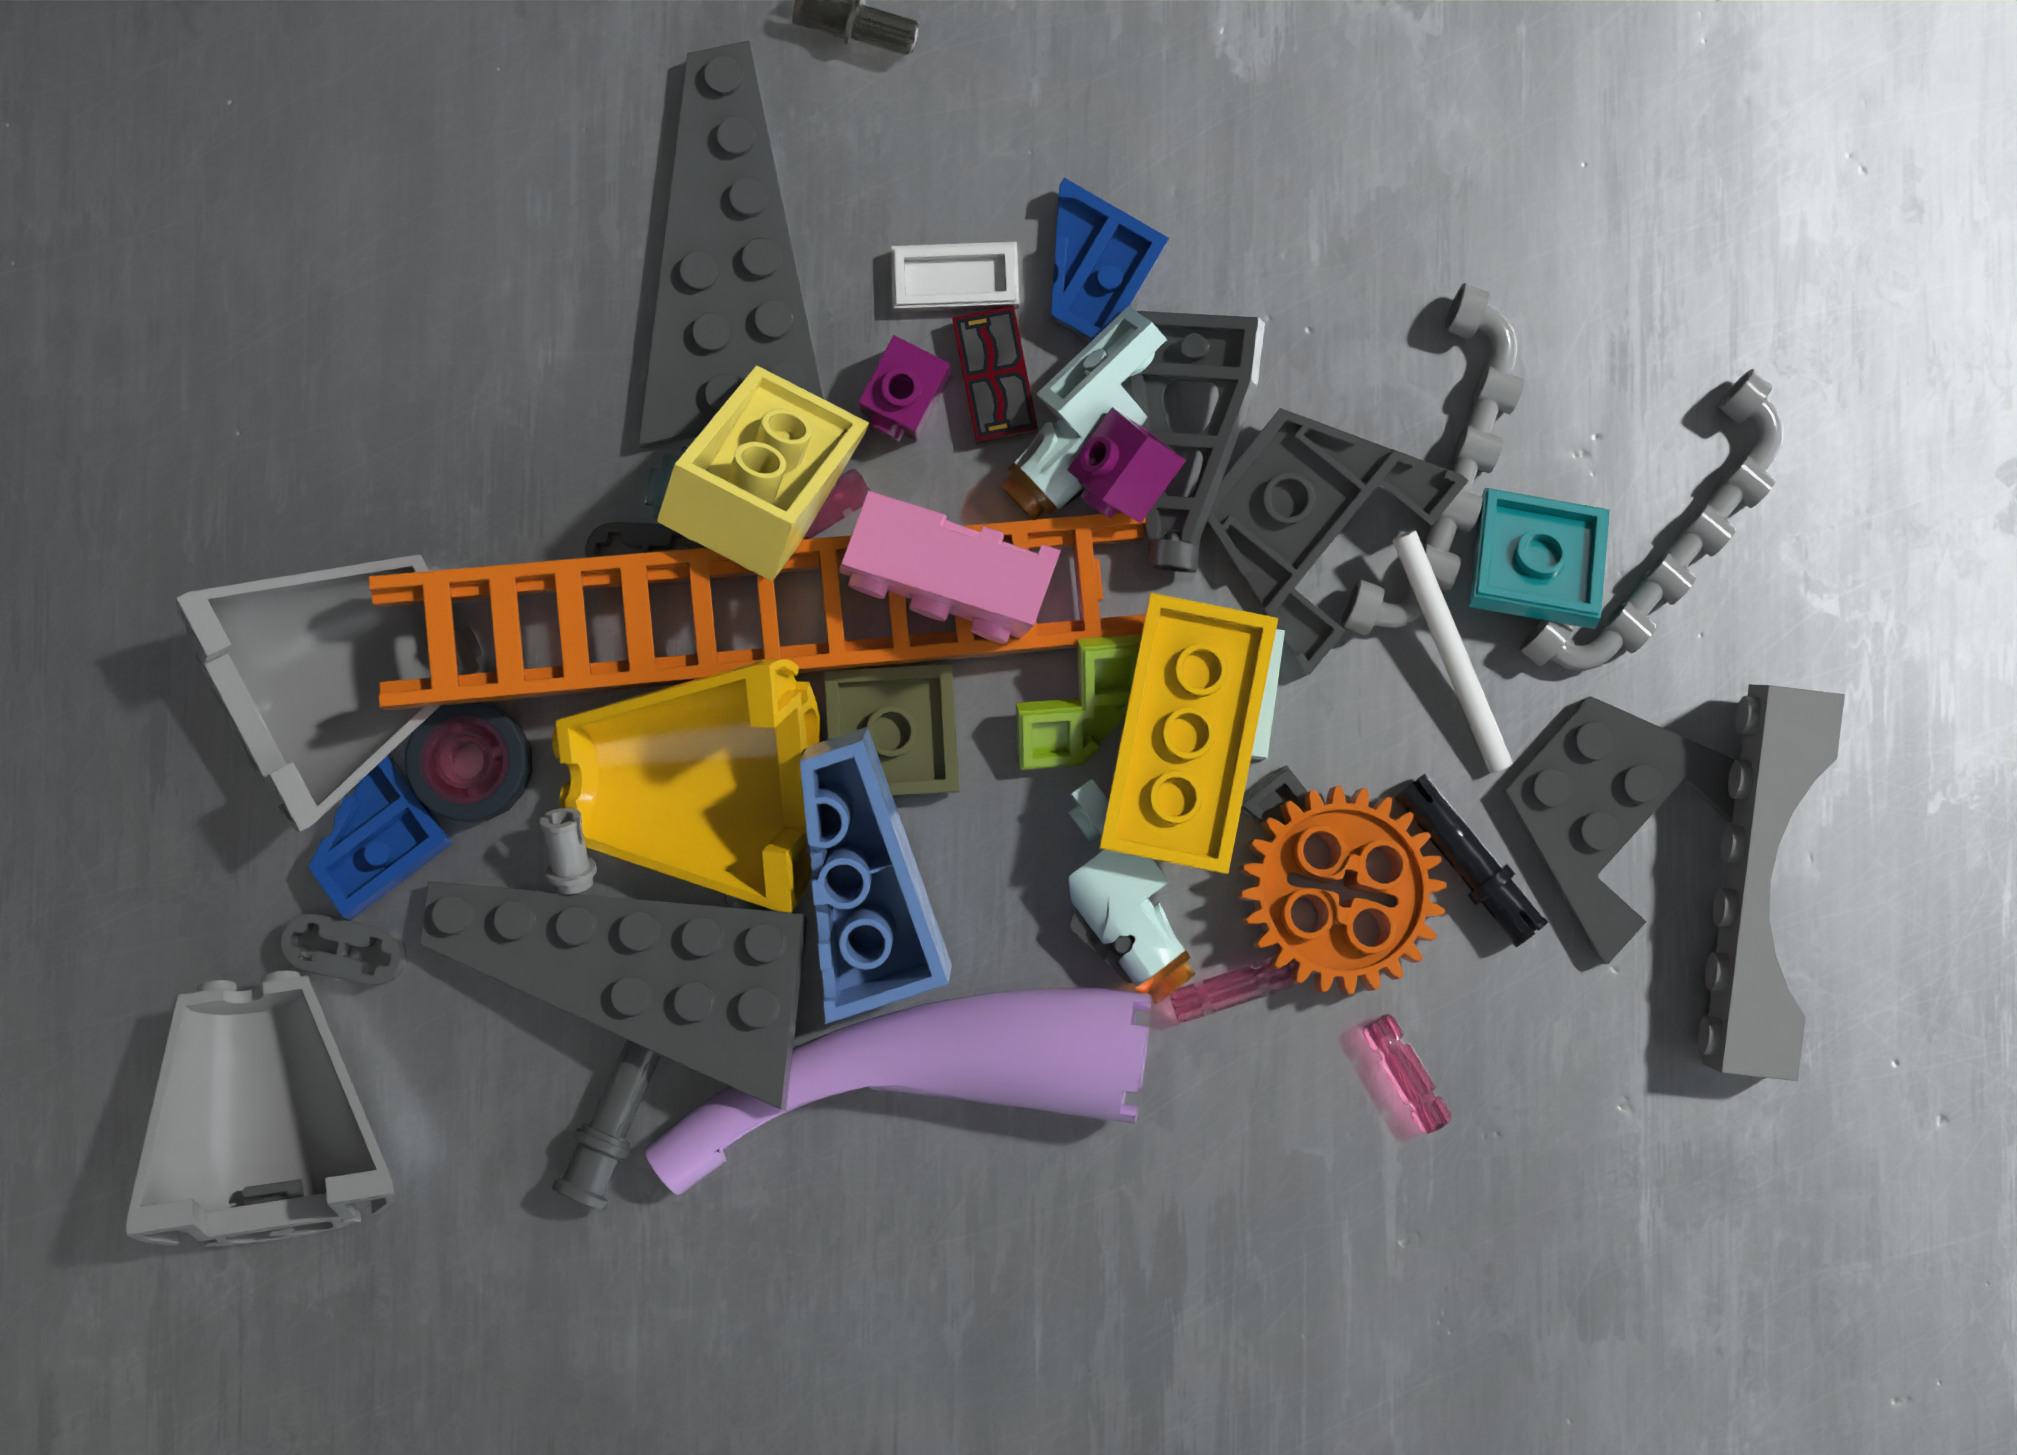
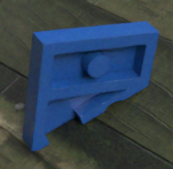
[1050,177,1169,342]
[308,754,453,920]

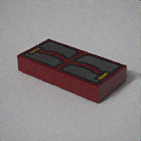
[952,306,1038,444]

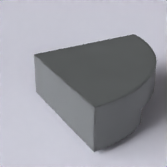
[1241,765,1308,824]

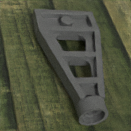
[1130,311,1265,573]

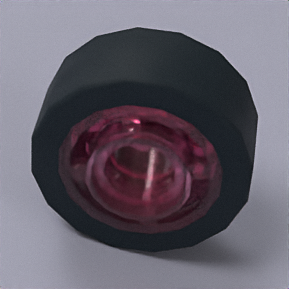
[405,702,533,822]

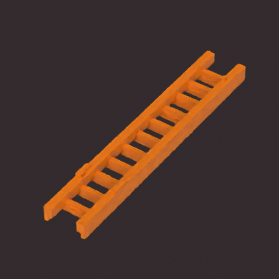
[368,512,1146,710]

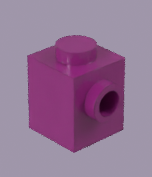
[858,335,951,442]
[1067,407,1186,523]

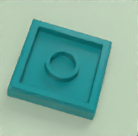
[1469,488,1610,629]

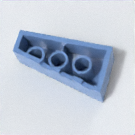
[800,727,952,1024]

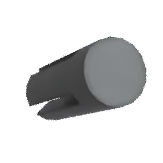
[242,1179,304,1206]

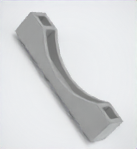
[1697,684,1845,1081]

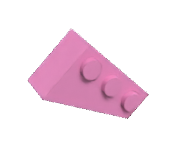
[839,491,1061,644]

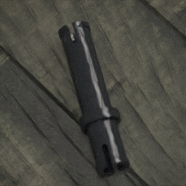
[1394,773,1548,947]

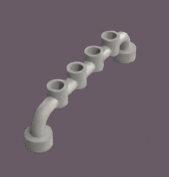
[1341,283,1524,636]
[1519,369,1783,671]

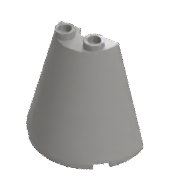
[176,554,482,832]
[126,971,396,1246]

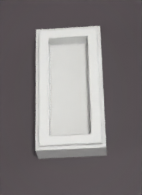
[891,242,1019,313]

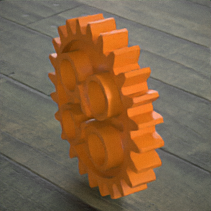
[1236,786,1447,995]

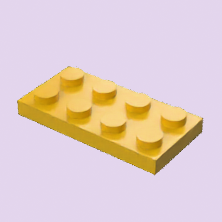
[1099,593,1278,874]

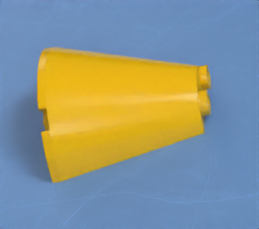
[552,659,823,913]

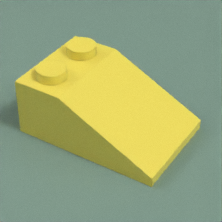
[657,365,869,581]

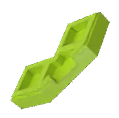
[1015,634,1141,770]

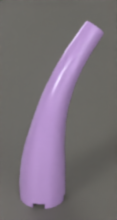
[644,988,1152,1195]

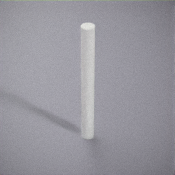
[1392,530,1513,773]

